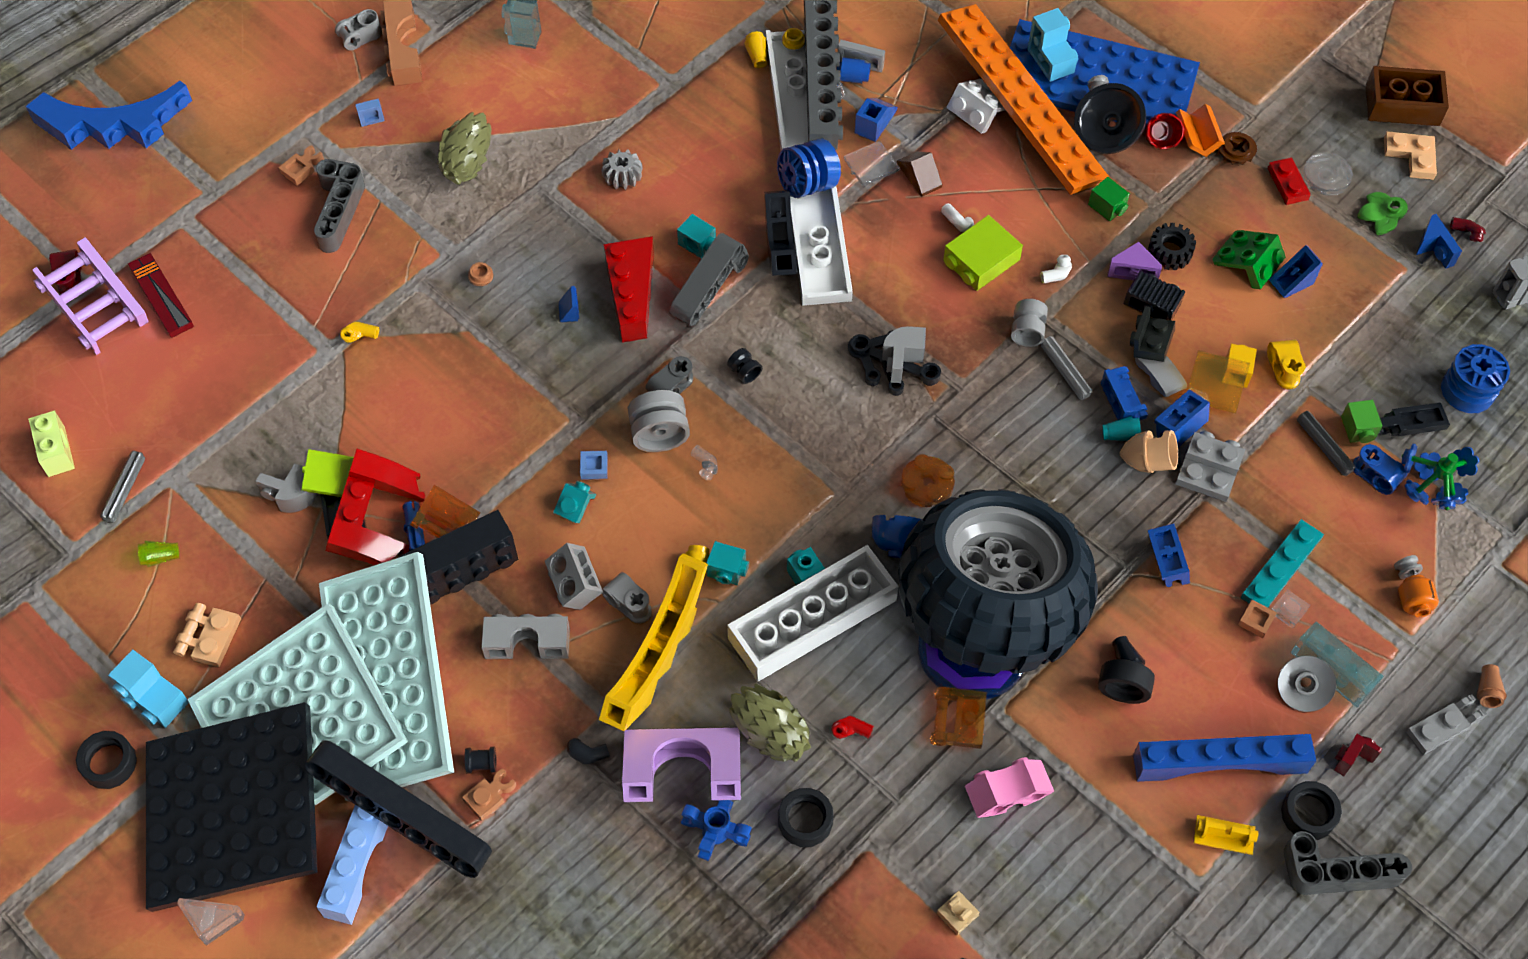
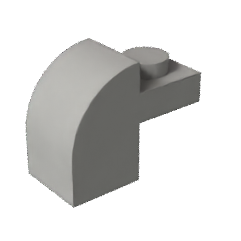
[882,327,926,383]
[256,463,319,513]

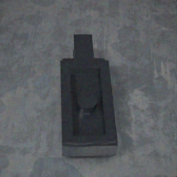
[1378,402,1450,436]

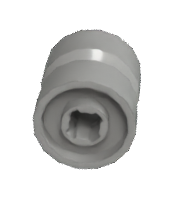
[1011,299,1048,347]

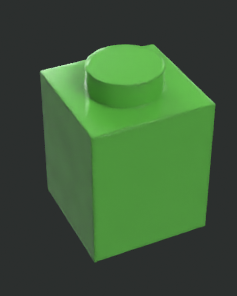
[1341,400,1382,443]

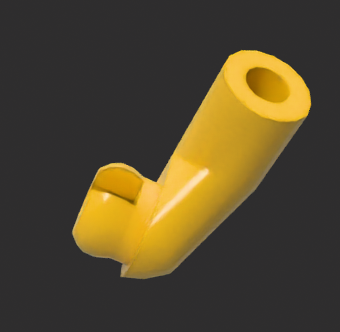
[340,322,379,343]

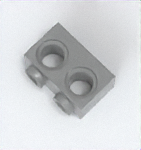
[545,543,603,610]

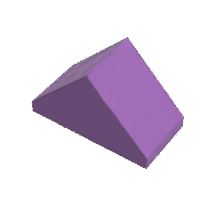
[1107,242,1162,280]

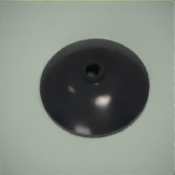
[1074,83,1146,154]

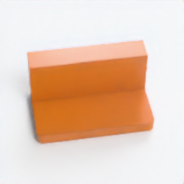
[1176,104,1225,157]

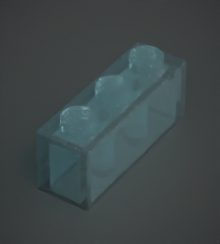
[1291,621,1384,708]

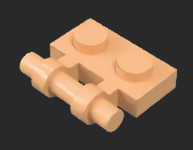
[173,603,241,667]

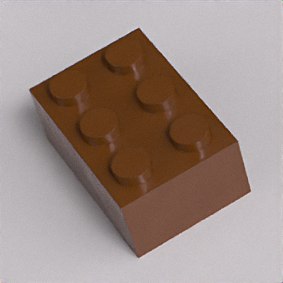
[1366,66,1449,126]

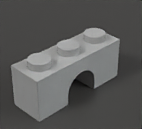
[482,614,570,659]

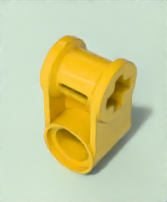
[1267,339,1306,389]

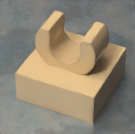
[937,891,980,935]

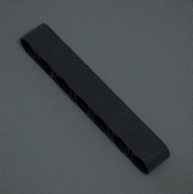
[304,740,492,878]

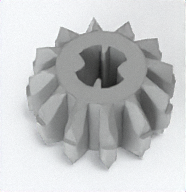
[601,148,643,190]

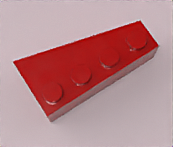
[604,236,654,343]

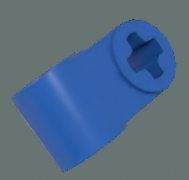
[1353,444,1408,495]

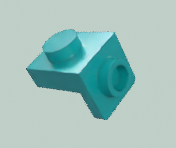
[553,481,597,523]

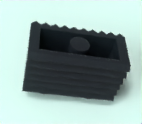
[1123,271,1185,320]

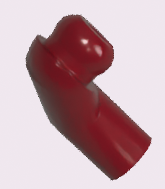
[1450,217,1486,242]

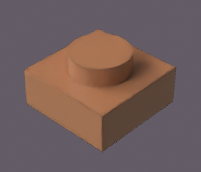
[1238,600,1277,638]

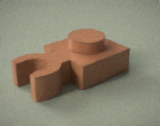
[278,145,324,186]
[462,769,516,821]

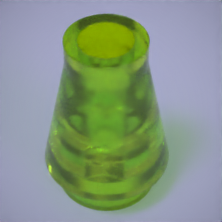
[138,541,180,567]

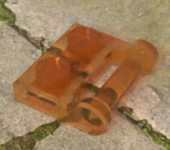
[410,485,481,538]
[930,687,987,749]

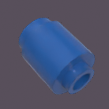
[836,57,871,84]

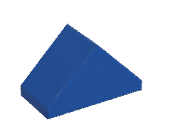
[1269,245,1323,298]

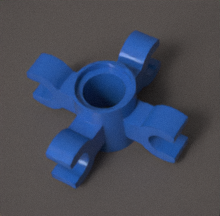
[681,800,752,861]

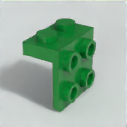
[1212,230,1286,289]

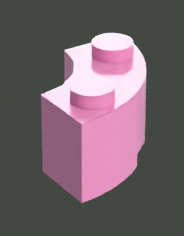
[965,757,1054,818]

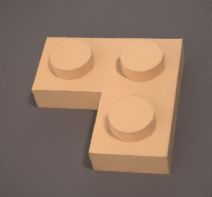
[1384,132,1437,180]

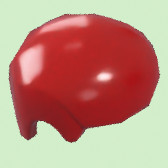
[1145,113,1184,149]

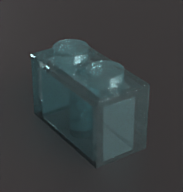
[501,0,542,49]

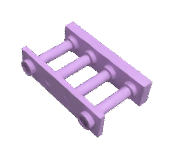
[32,237,149,355]

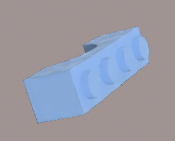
[317,805,388,925]

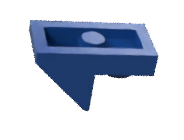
[1416,214,1462,268]

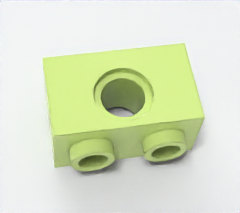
[28,410,75,477]

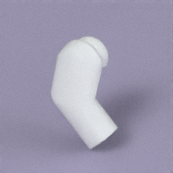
[941,203,974,233]
[1041,255,1072,284]

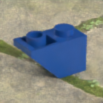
[855,98,898,142]

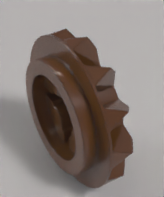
[1218,132,1257,165]

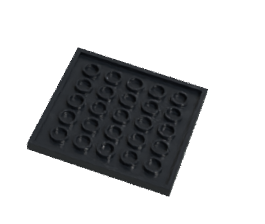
[146,702,318,912]

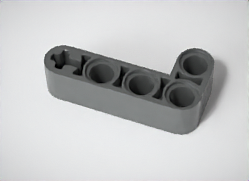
[314,159,365,253]
[669,233,749,326]
[1284,831,1412,895]

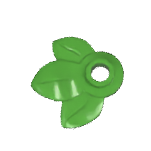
[1357,192,1408,235]

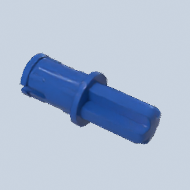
[402,501,425,551]

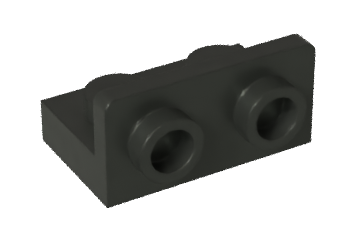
[1130,306,1176,362]

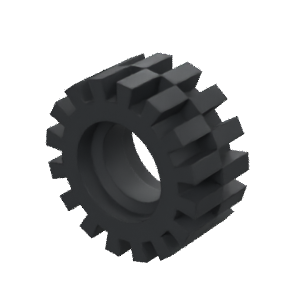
[1148,223,1196,270]

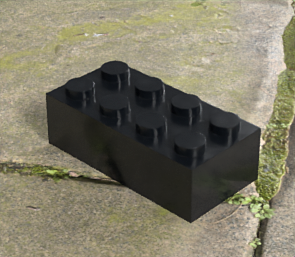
[397,510,519,605]

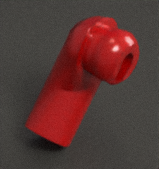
[831,716,874,739]

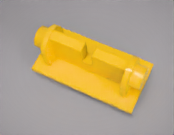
[1194,815,1258,855]

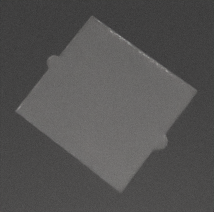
[844,141,900,186]

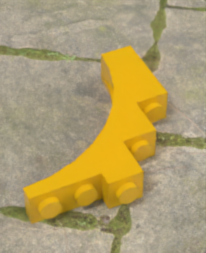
[599,553,708,731]

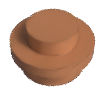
[468,262,493,286]

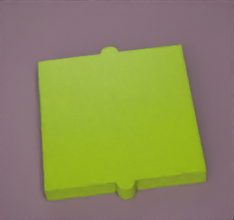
[301,449,354,497]

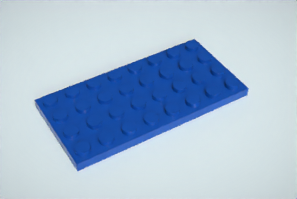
[1010,19,1200,129]

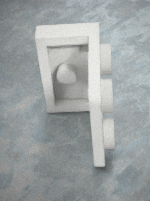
[946,78,1005,133]

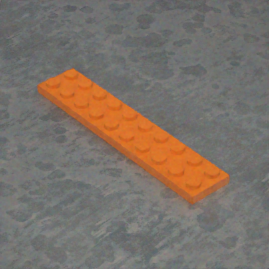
[937,4,1109,195]

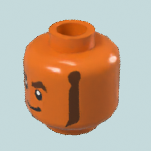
[1398,575,1439,617]

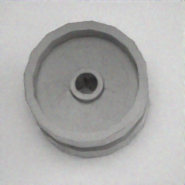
[627,390,690,452]

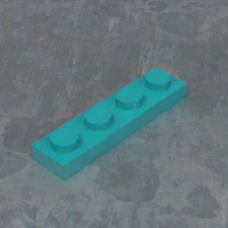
[1241,519,1324,608]

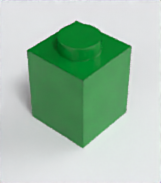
[1088,177,1130,222]

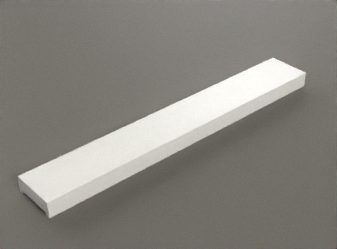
[766,30,853,306]

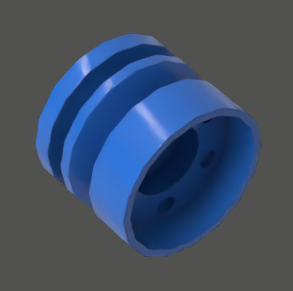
[777,138,841,198]
[1441,344,1510,413]

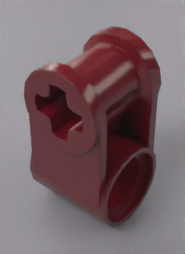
[49,249,82,295]

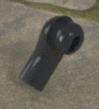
[567,738,610,765]

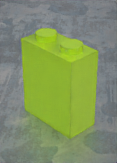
[943,215,1023,291]

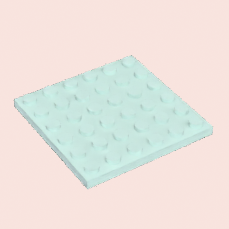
[188,603,408,805]

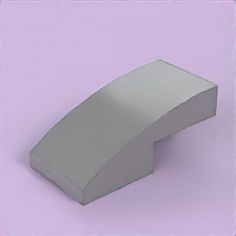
[1135,356,1187,397]

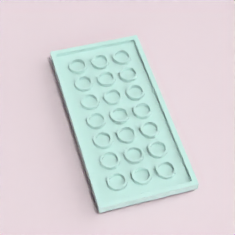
[319,552,454,801]

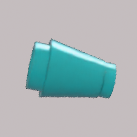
[1102,416,1141,441]

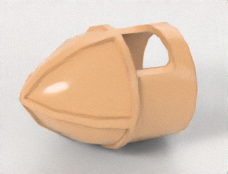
[1120,430,1178,473]

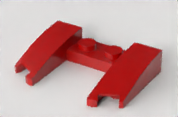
[325,449,425,565]

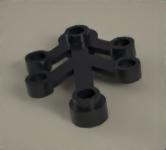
[847,330,941,396]

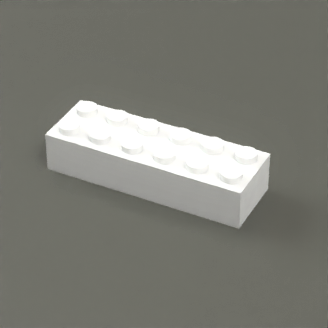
[728,545,899,682]

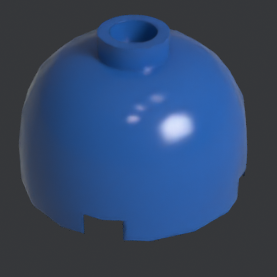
[872,515,923,558]

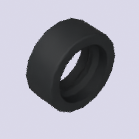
[1098,659,1155,704]
[76,731,137,789]
[1281,781,1342,840]
[778,788,833,847]

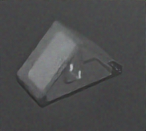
[178,898,245,946]

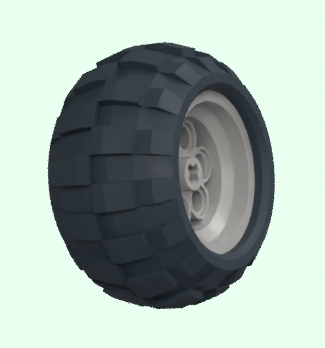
[898,489,1098,674]

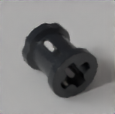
[465,746,497,774]

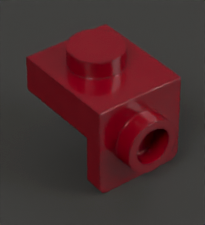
[1334,734,1382,776]

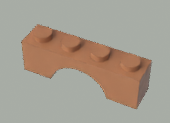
[380,0,423,86]

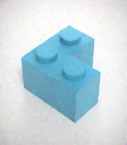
[1027,8,1078,82]
[108,650,189,728]

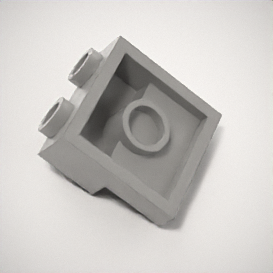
[1176,431,1245,502]

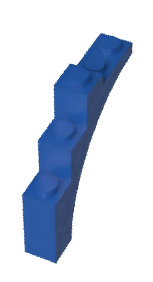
[26,81,192,150]

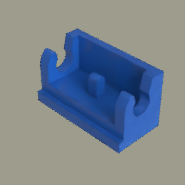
[1101,366,1148,420]
[1154,389,1210,447]
[1148,524,1190,587]

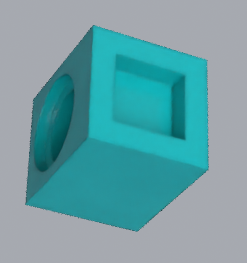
[677,214,716,258]

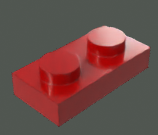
[1267,157,1311,205]

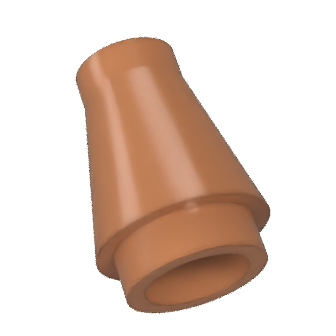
[1477,664,1507,708]

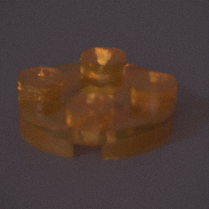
[901,454,955,507]

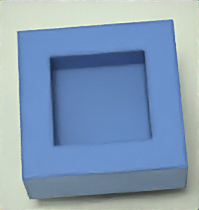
[355,98,385,127]
[580,451,608,480]

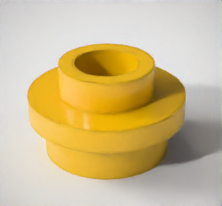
[782,28,805,50]

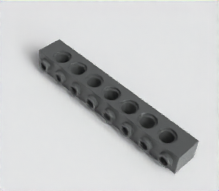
[804,0,843,150]

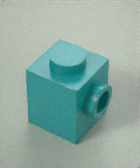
[706,541,749,585]
[787,547,825,585]

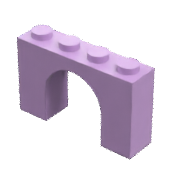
[622,728,741,802]

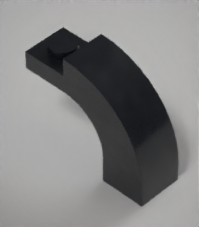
[764,190,797,276]

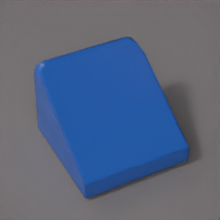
[559,286,579,322]

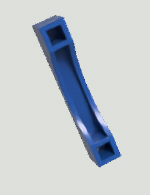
[1133,734,1316,782]

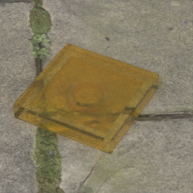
[1187,350,1250,414]

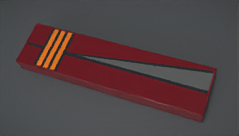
[128,253,194,338]

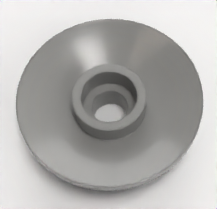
[1278,655,1336,712]

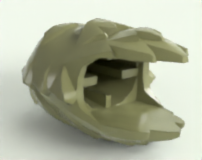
[437,112,492,185]
[729,683,811,762]

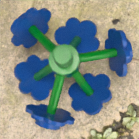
[1401,444,1479,510]

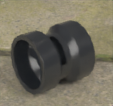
[727,348,763,384]

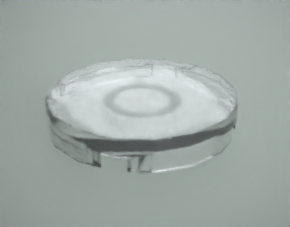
[1302,152,1353,195]

